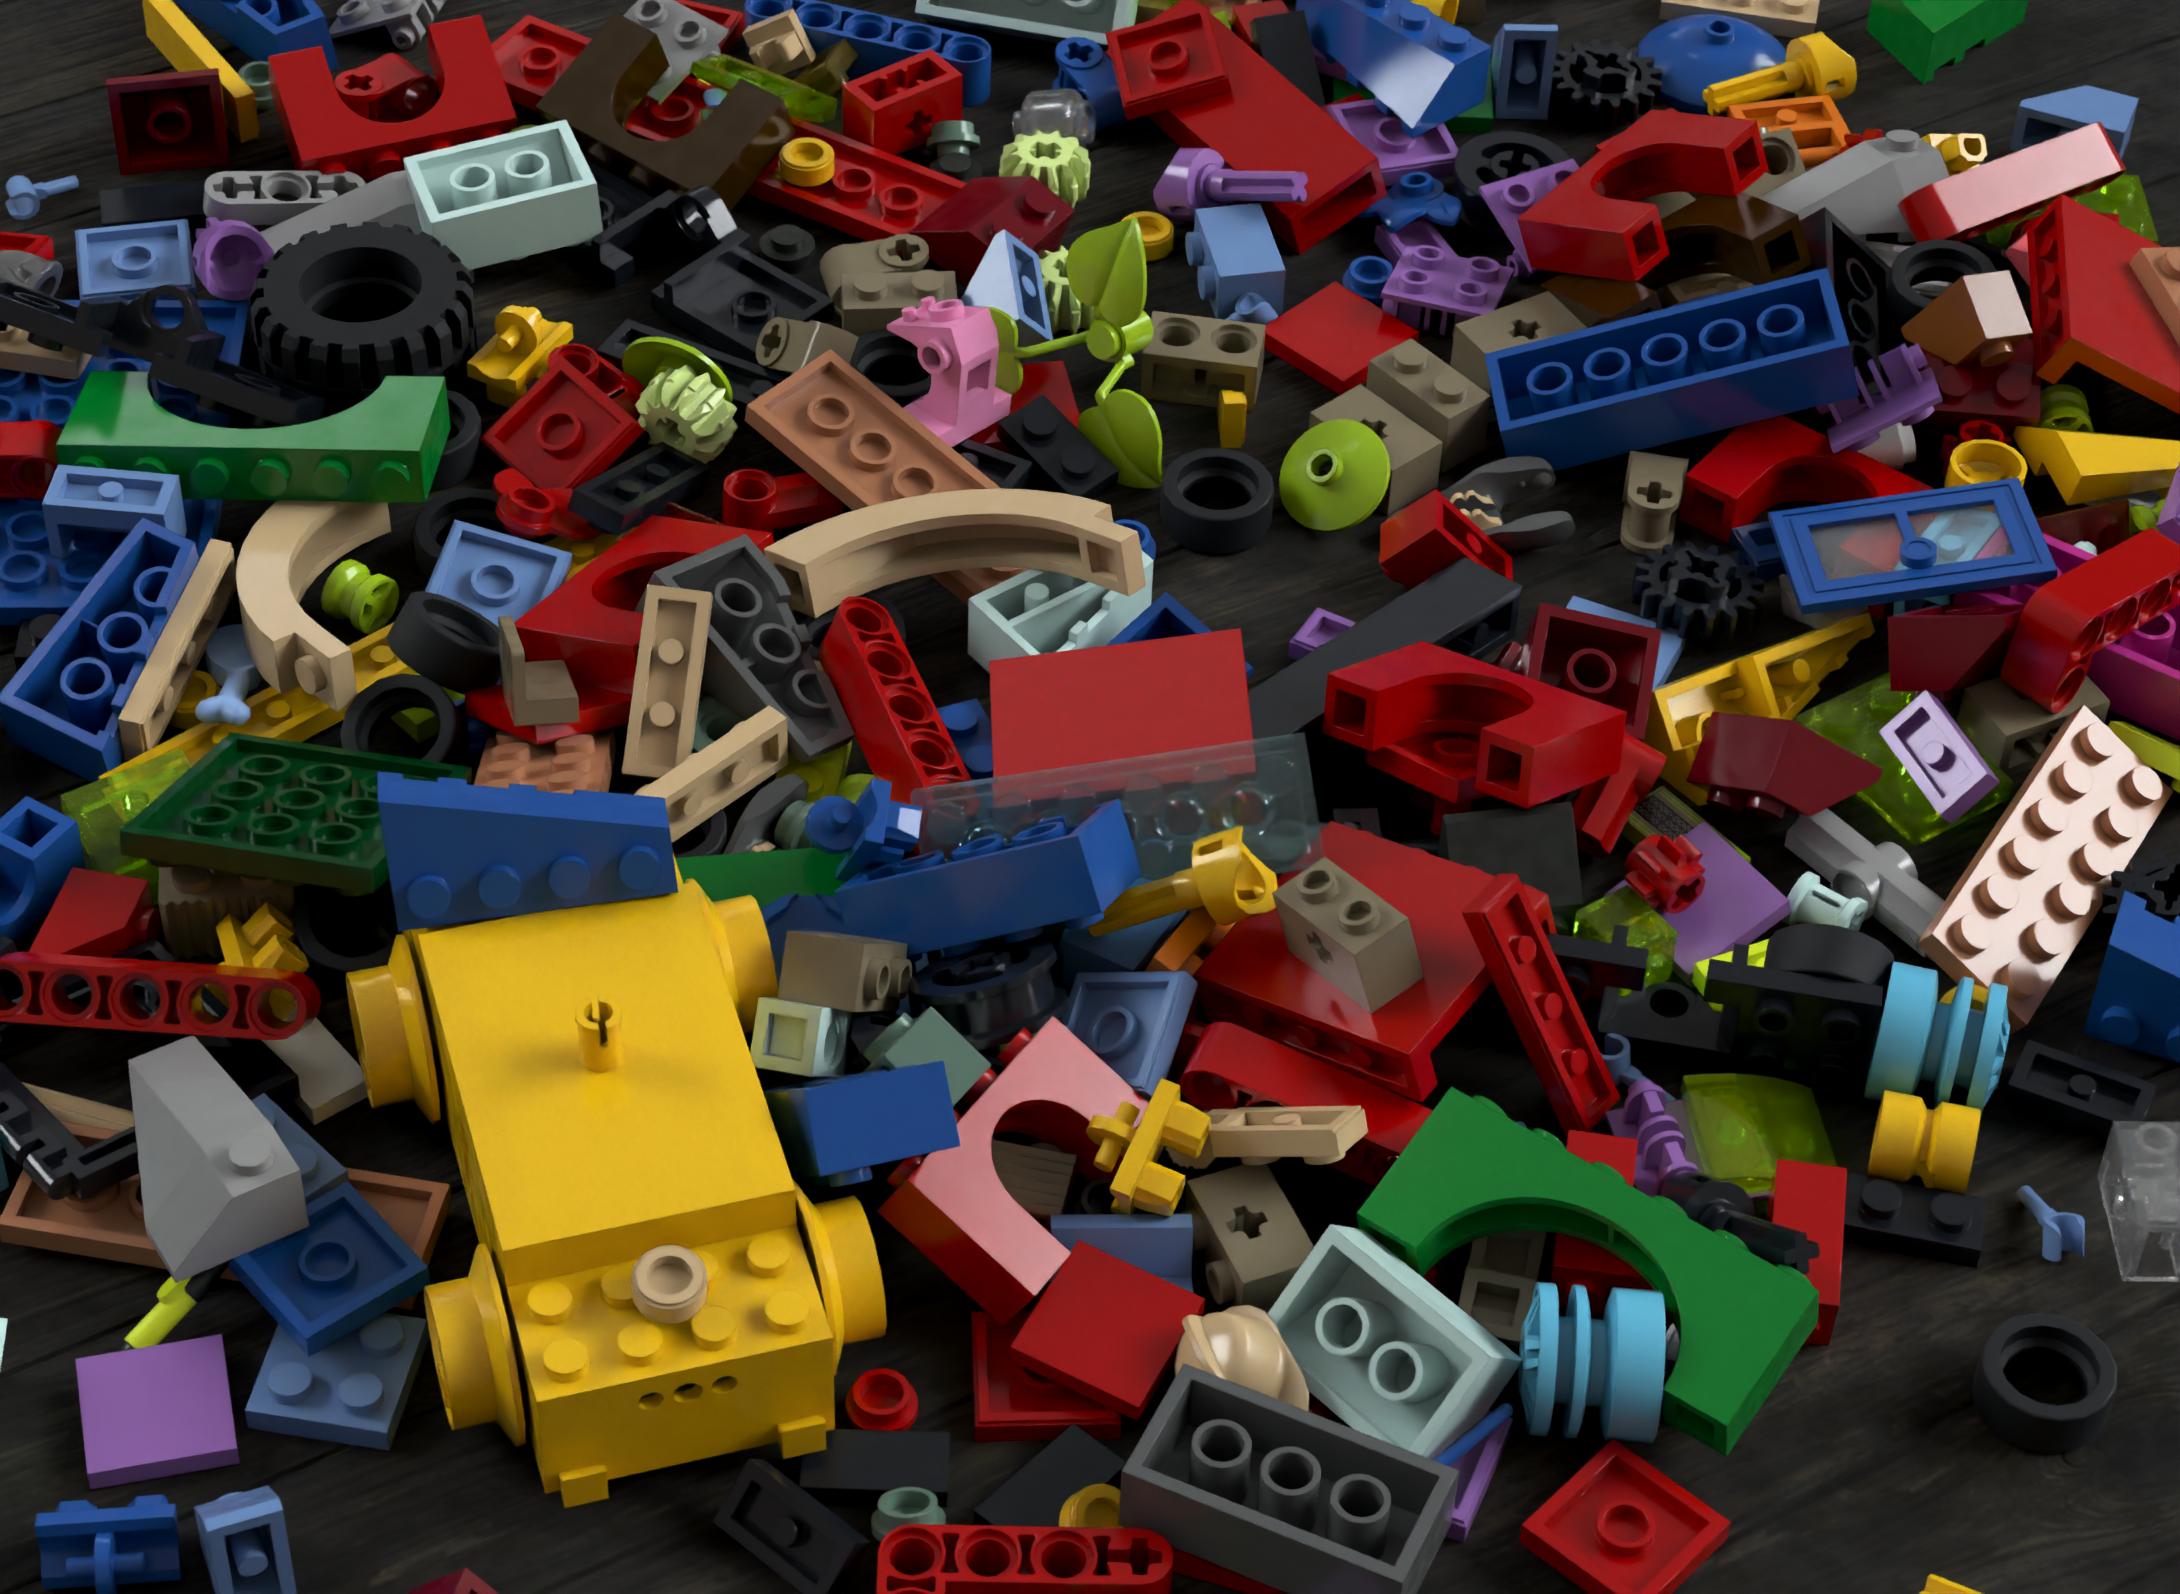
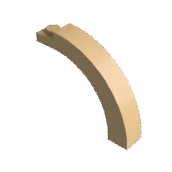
[764,488,1146,618]
[236,500,391,712]

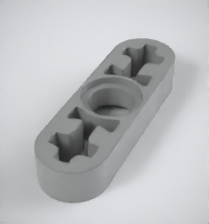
[203,170,366,225]

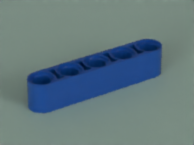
[744,0,991,107]

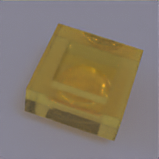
[788,38,858,103]

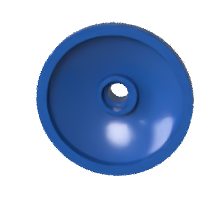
[1638,14,1786,117]

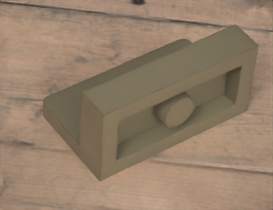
[498,616,579,726]

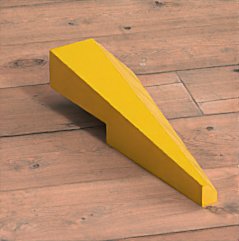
[2013,426,2180,506]
[1643,612,1875,806]

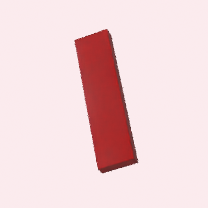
[1461,873,1621,1137]

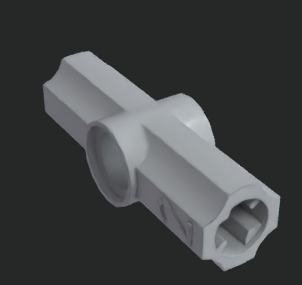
[1784,808,1944,961]

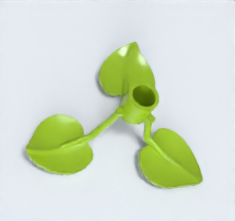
[982,218,1163,489]

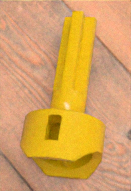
[1702,31,1857,116]
[1088,826,1278,937]

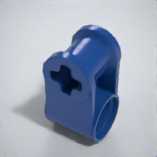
[1052,37,1136,135]

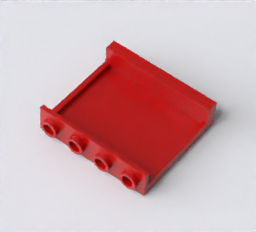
[2027,193,2180,414]
[989,628,1263,844]
[1193,821,1557,1102]

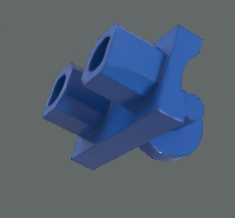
[805,778,922,882]
[35,1495,183,1594]

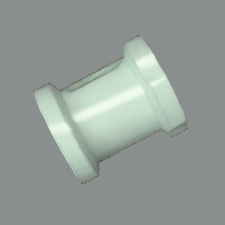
[1782,871,1868,932]

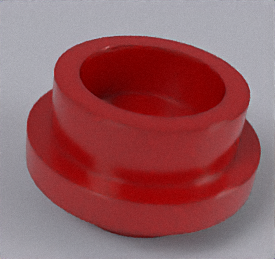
[845,1368,918,1431]

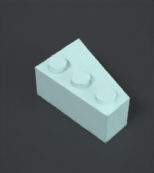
[968,551,1154,674]

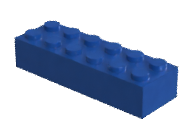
[1484,268,1859,471]

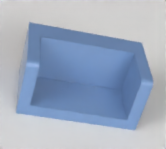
[42,464,187,558]

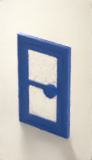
[1768,478,2058,615]

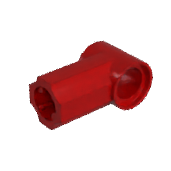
[722,469,843,538]
[1571,731,1667,859]

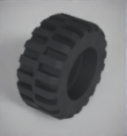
[250,222,478,418]

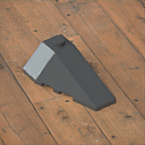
[635,534,855,763]

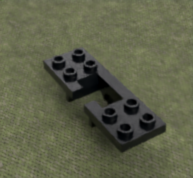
[551,162,834,367]
[0,278,328,429]
[1462,924,1883,1097]

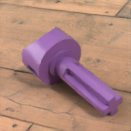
[1153,148,1308,223]
[192,217,274,301]

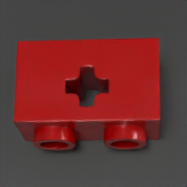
[842,49,963,156]

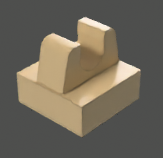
[742,8,817,81]

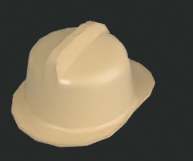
[1174,1305,1309,1411]

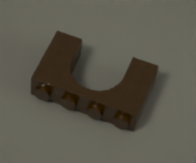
[535,12,796,221]
[1540,192,1812,328]

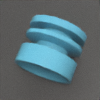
[1864,961,2010,1117]
[1518,1282,1666,1444]

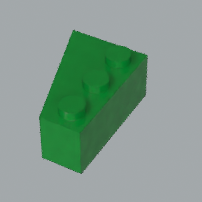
[1866,0,2028,85]

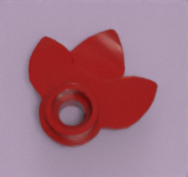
[492,468,602,540]

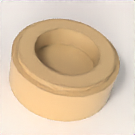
[632,1245,707,1323]

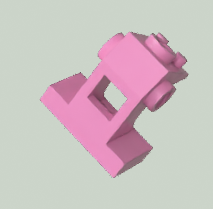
[887,296,1011,448]

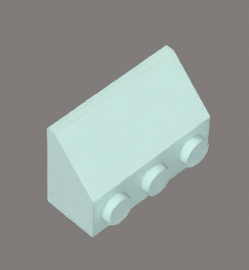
[403,119,603,272]
[1268,1224,1523,1460]

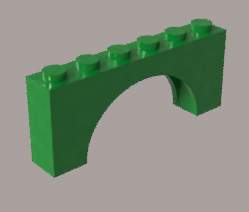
[56,371,451,503]
[1357,1086,1819,1457]

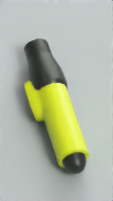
[122,1261,229,1351]

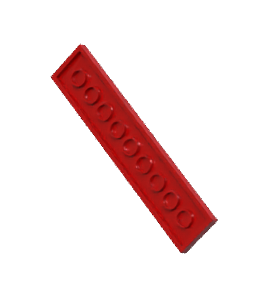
[491,14,967,256]

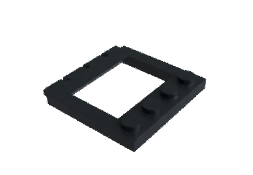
[0,938,300,1200]

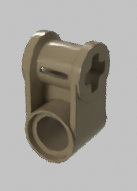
[819,234,929,316]
[756,317,858,375]
[1620,450,1689,555]

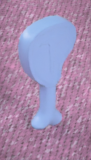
[195,624,264,726]

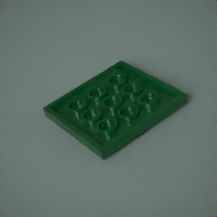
[120,732,472,896]

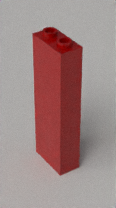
[1105,0,1387,255]

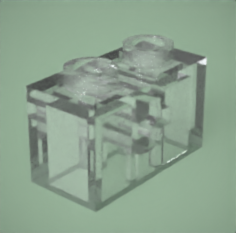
[2097,1121,2180,1282]

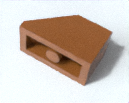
[1900,270,2033,367]

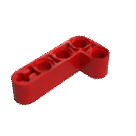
[2000,528,2180,714]
[876,1524,1174,1594]

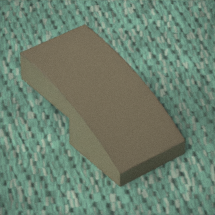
[1458,1230,1547,1348]

